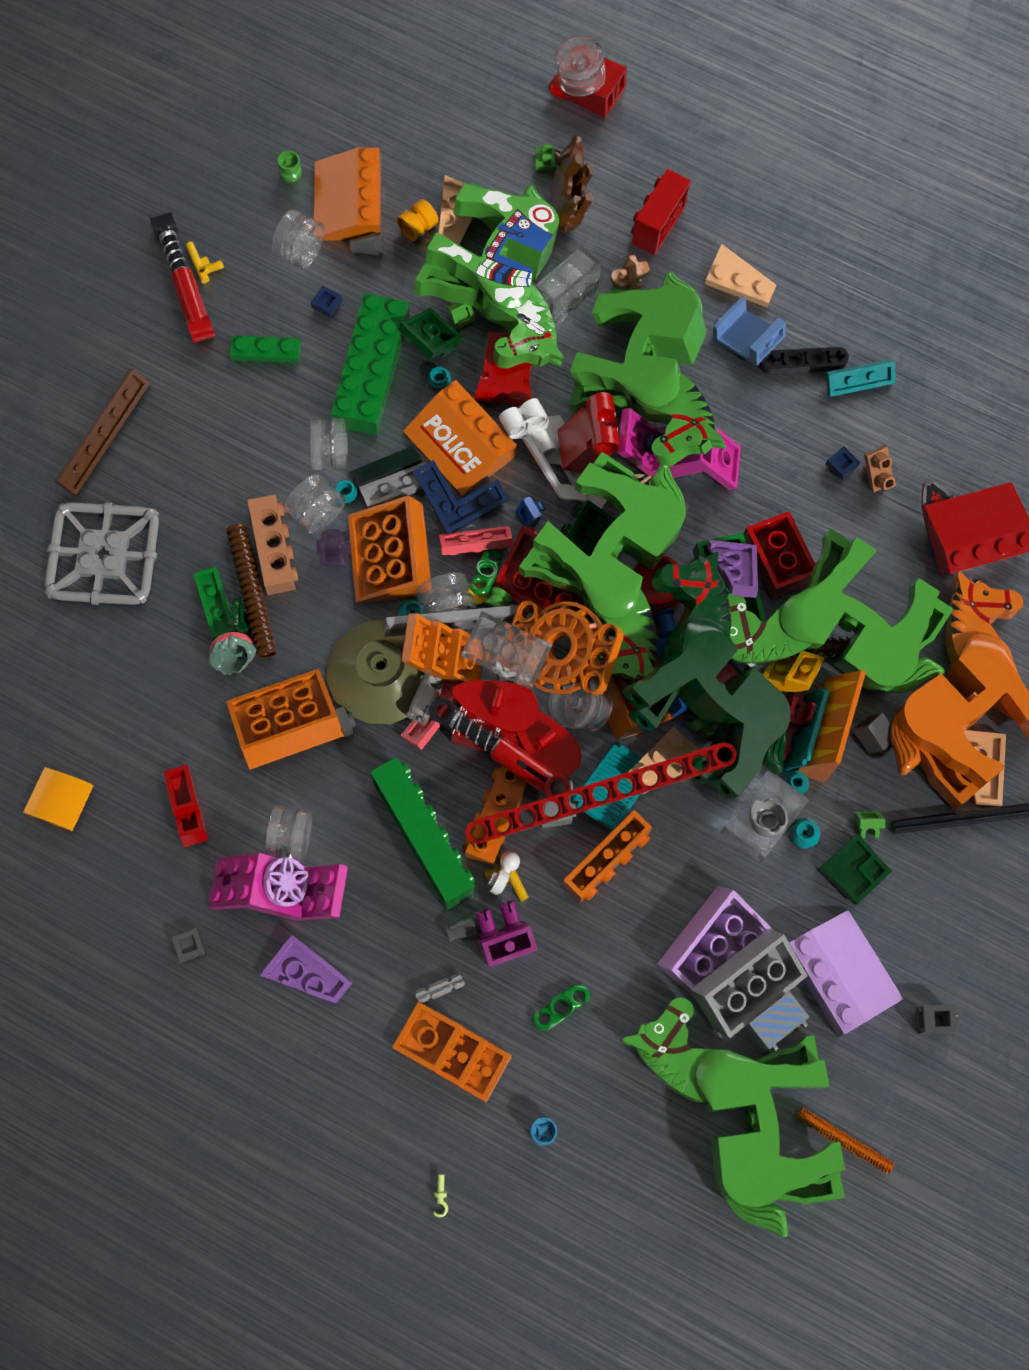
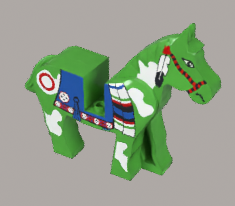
[414,182,563,369]

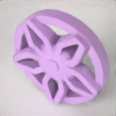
[263,857,308,907]

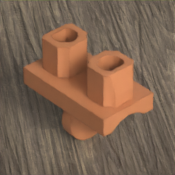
[610,255,650,290]
[863,445,896,492]

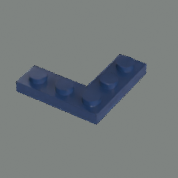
[412,460,509,534]

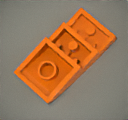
[401,613,486,685]
[392,1002,512,1103]

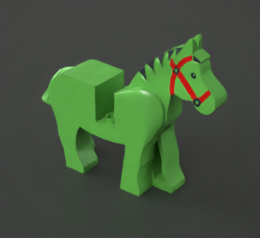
[569,271,726,467]
[519,452,686,684]

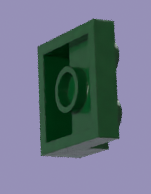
[398,307,462,360]
[560,500,616,556]

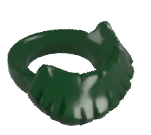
[228,598,250,634]

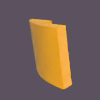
[763,651,825,692]
[23,767,94,831]

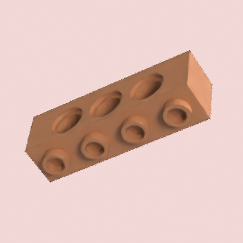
[247,494,299,595]

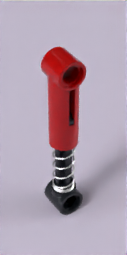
[149,212,216,343]
[429,698,571,797]

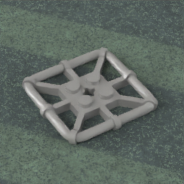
[44,502,159,605]

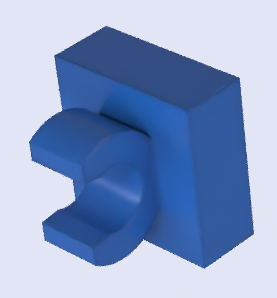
[515,497,546,528]

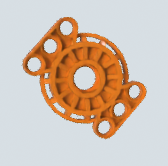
[501,600,624,696]

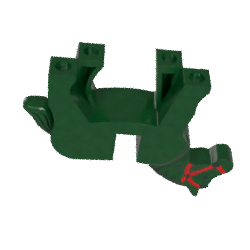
[621,552,790,799]

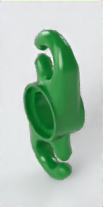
[469,549,503,595]
[532,984,590,1030]

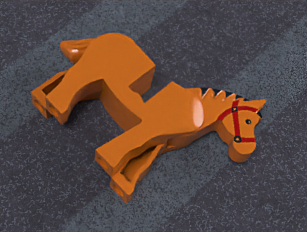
[890,572,1029,811]

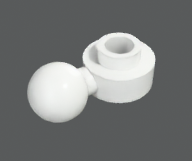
[487,851,520,896]

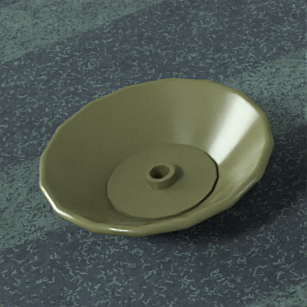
[326,620,435,724]

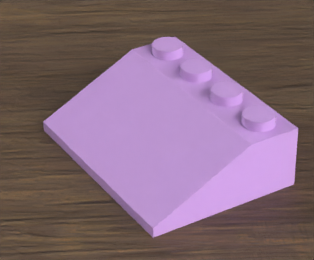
[657,886,774,998]
[789,910,903,1037]

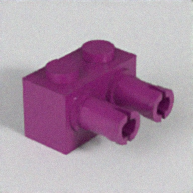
[475,900,538,967]

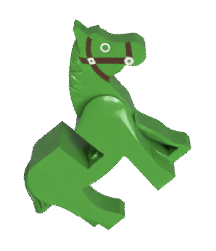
[728,528,954,693]
[622,997,845,1237]

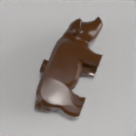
[550,135,594,233]

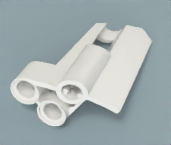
[499,398,608,509]

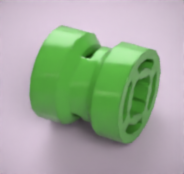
[277,150,302,182]

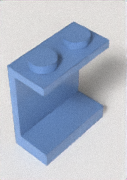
[713,296,786,366]

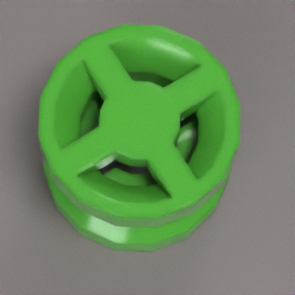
[482,587,513,608]

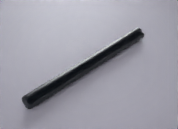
[891,803,1029,834]

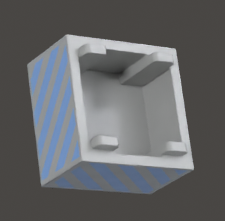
[741,991,810,1054]

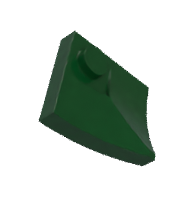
[816,834,892,905]

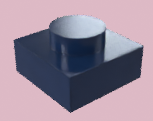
[311,285,342,317]
[826,447,860,480]

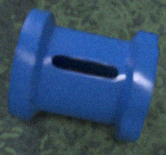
[653,608,676,638]

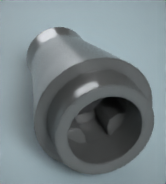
[350,232,384,255]
[446,911,481,941]

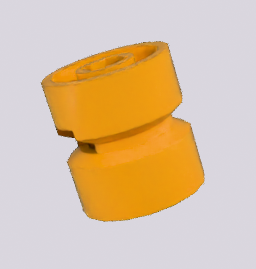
[396,199,439,242]

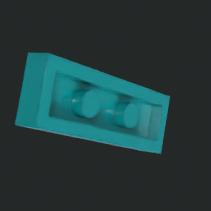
[826,359,896,397]

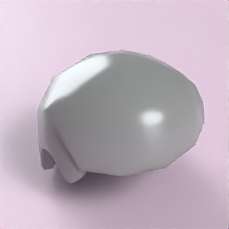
[749,798,788,837]

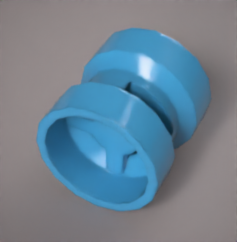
[530,1117,557,1146]

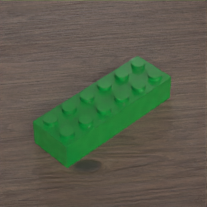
[331,293,410,436]
[370,757,475,911]

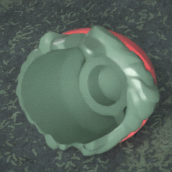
[208,632,257,675]

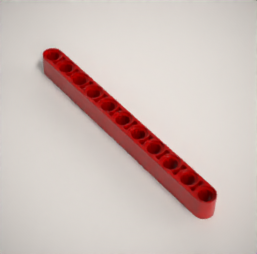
[465,743,736,844]

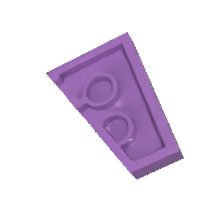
[707,540,758,598]
[260,934,353,1003]

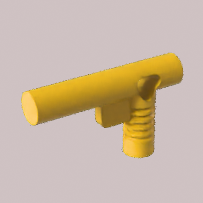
[185,242,224,284]
[483,854,529,902]

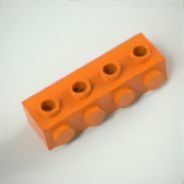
[463,765,528,868]
[562,810,652,903]

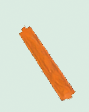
[795,1106,894,1174]

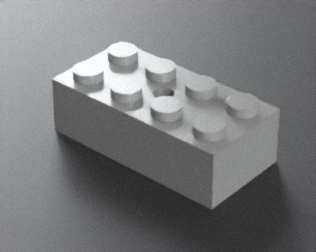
[690,929,808,1038]

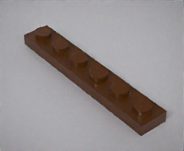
[54,368,150,495]

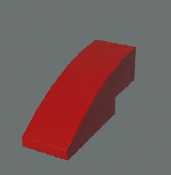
[164,764,209,848]

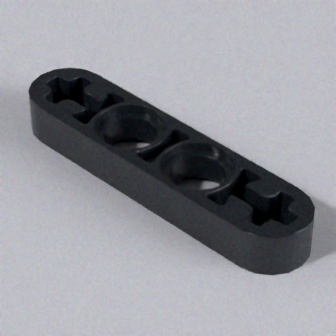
[759,347,849,374]

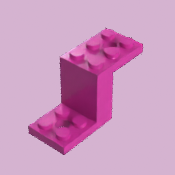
[617,408,741,490]
[208,853,348,921]

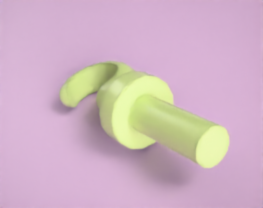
[433,1174,448,1217]

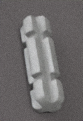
[415,973,464,1004]

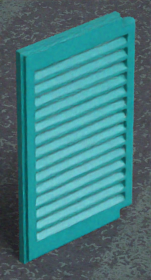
[782,688,829,772]
[573,744,642,831]

